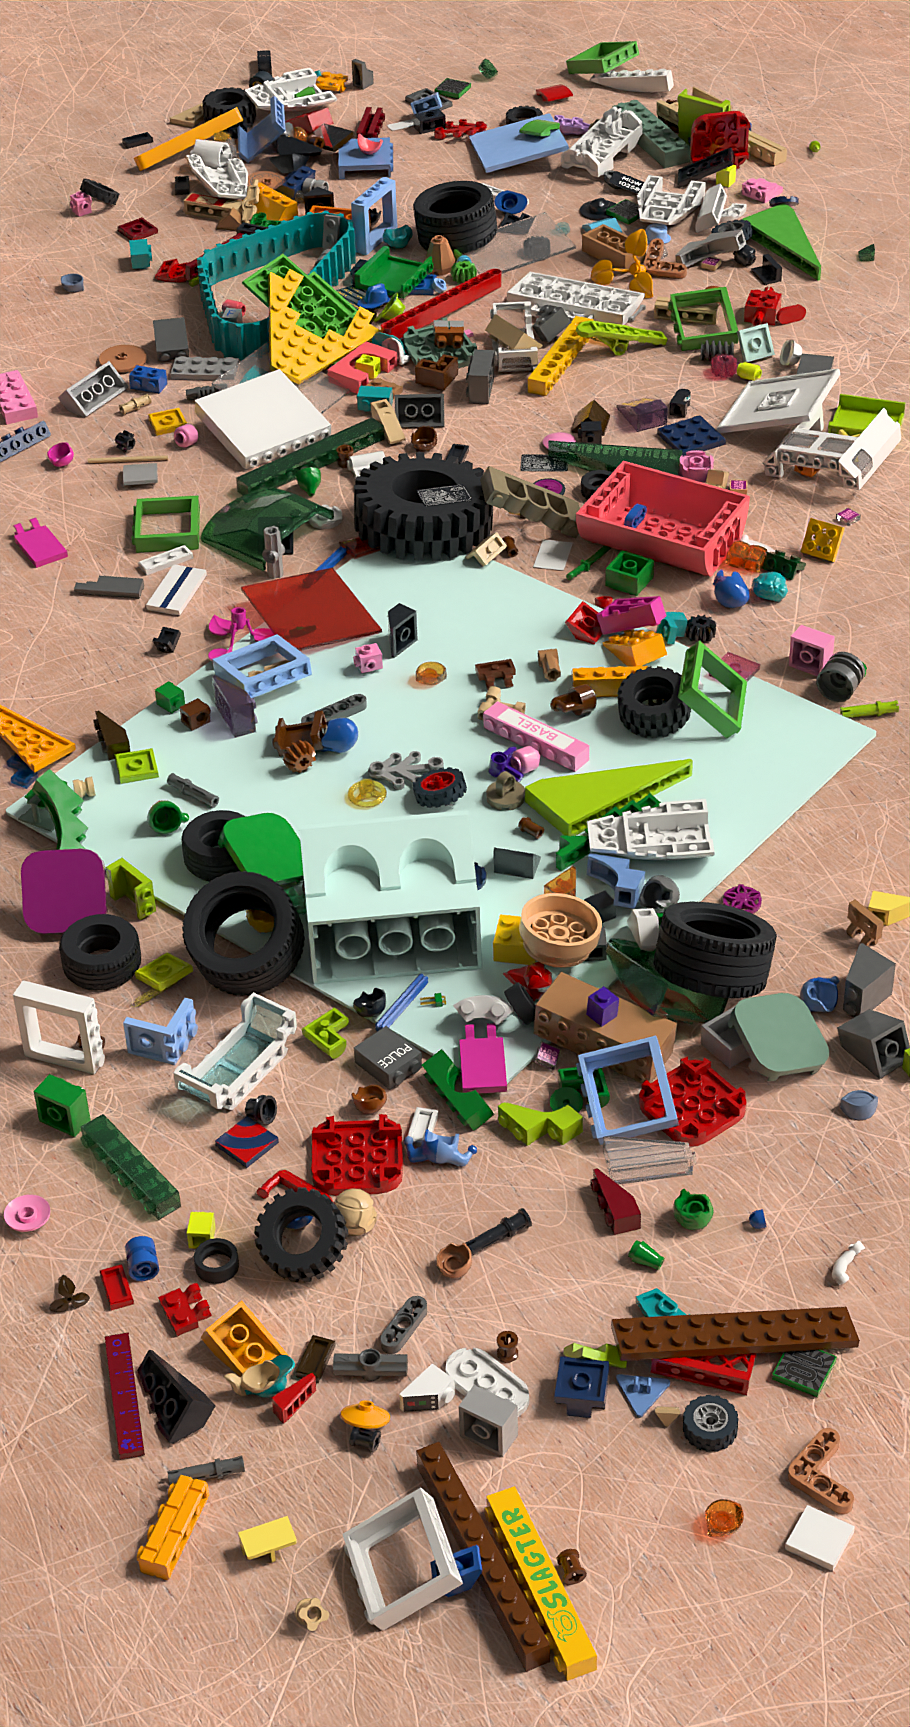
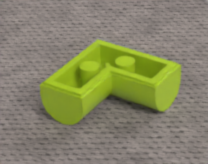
[302,1007,349,1059]

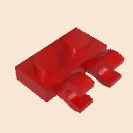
[158,1283,212,1336]

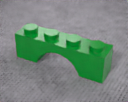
[422,1049,495,1131]

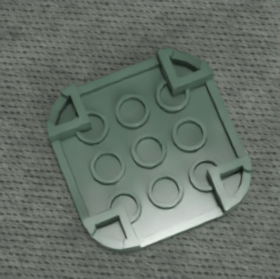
[403,318,477,368]
[728,993,829,1081]

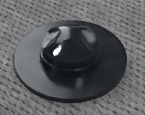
[580,198,616,221]

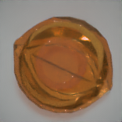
[416,662,447,685]
[705,1499,744,1537]

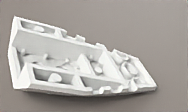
[245,68,337,111]
[587,799,715,860]

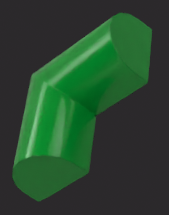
[558,1067,610,1108]

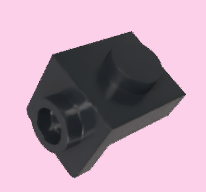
[153,627,181,652]

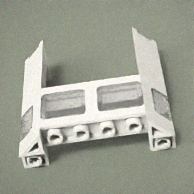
[762,404,901,490]

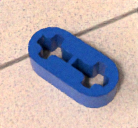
[624,504,647,528]

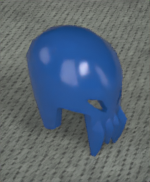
[713,569,750,608]
[320,718,358,753]

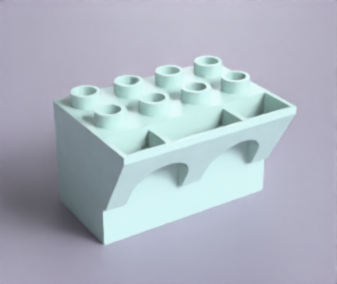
[299,810,482,984]

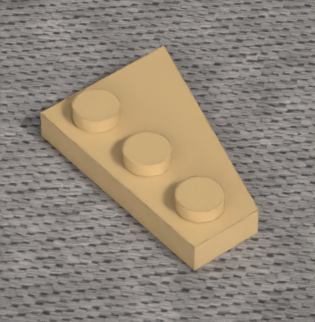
[169,103,204,128]

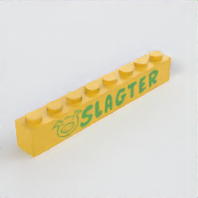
[484,1486,597,1681]

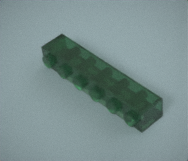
[80,1114,181,1221]

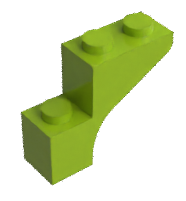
[498,1102,583,1146]

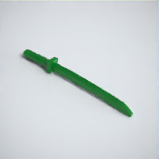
[566,546,611,580]

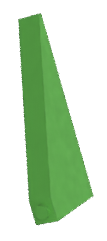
[742,203,821,281]

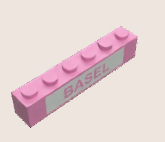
[483,701,589,772]

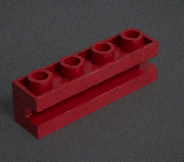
[356,107,385,138]

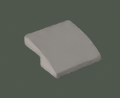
[123,463,158,485]

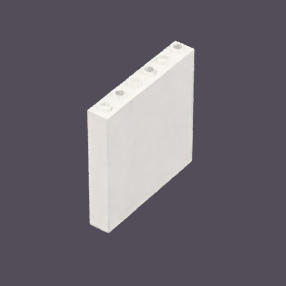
[195,369,331,470]

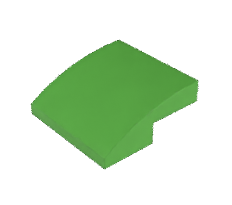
[519,119,560,136]

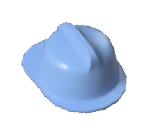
[645,223,671,244]

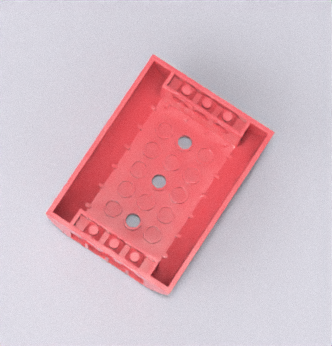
[576,461,750,577]

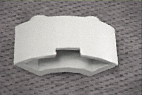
[453,995,515,1025]

